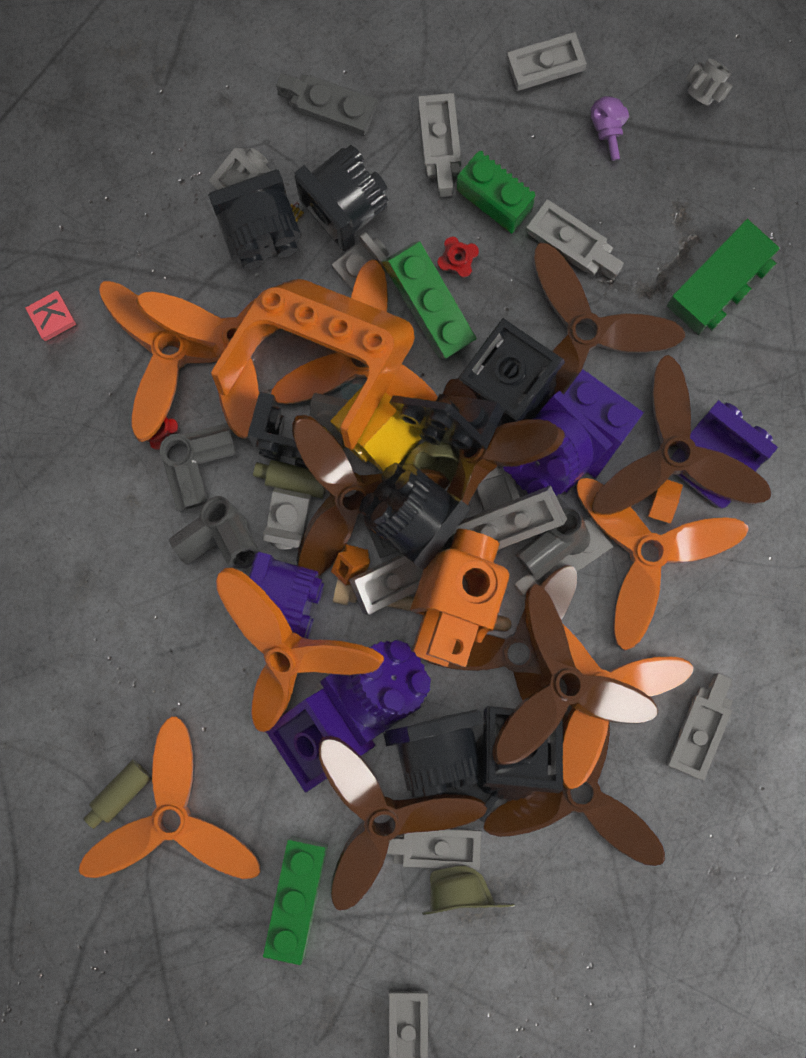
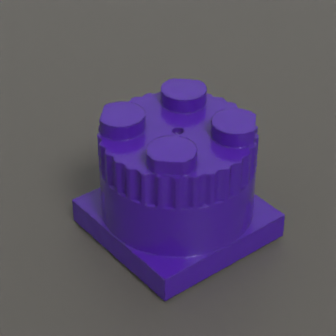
[503,391,613,496]
[235,551,325,639]
[320,640,431,746]

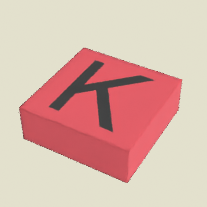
[25,291,77,342]

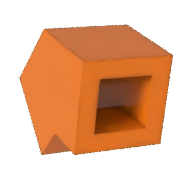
[648,480,683,524]
[331,544,370,585]

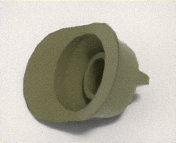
[422,866,515,915]

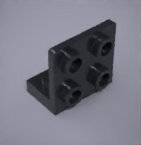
[248,392,307,468]
[389,394,505,450]

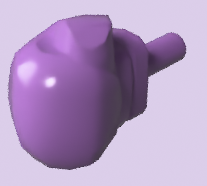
[591,96,629,161]

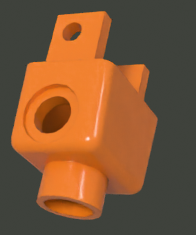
[410,528,509,667]

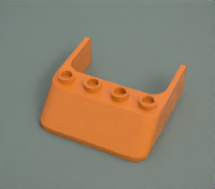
[211,279,415,450]

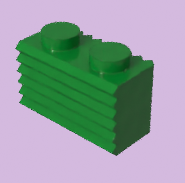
[456,151,535,234]

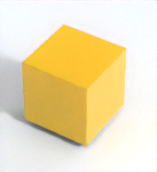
[330,385,422,472]

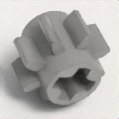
[685,58,733,105]

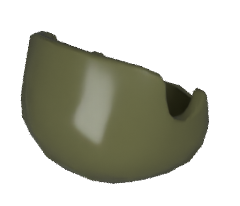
[405,441,459,483]

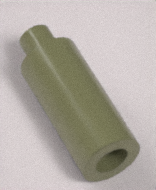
[253,459,326,499]
[83,759,152,829]

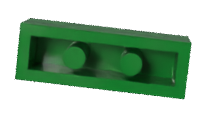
[667,218,780,335]
[382,241,477,359]
[263,836,328,965]

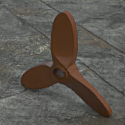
[534,243,685,416]
[592,355,771,515]
[443,379,565,505]
[292,415,450,576]
[425,566,577,729]
[493,584,658,765]
[484,722,665,866]
[318,736,487,911]

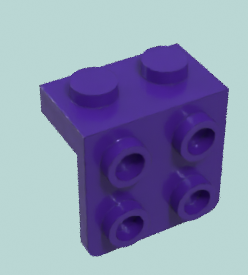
[670,400,778,509]

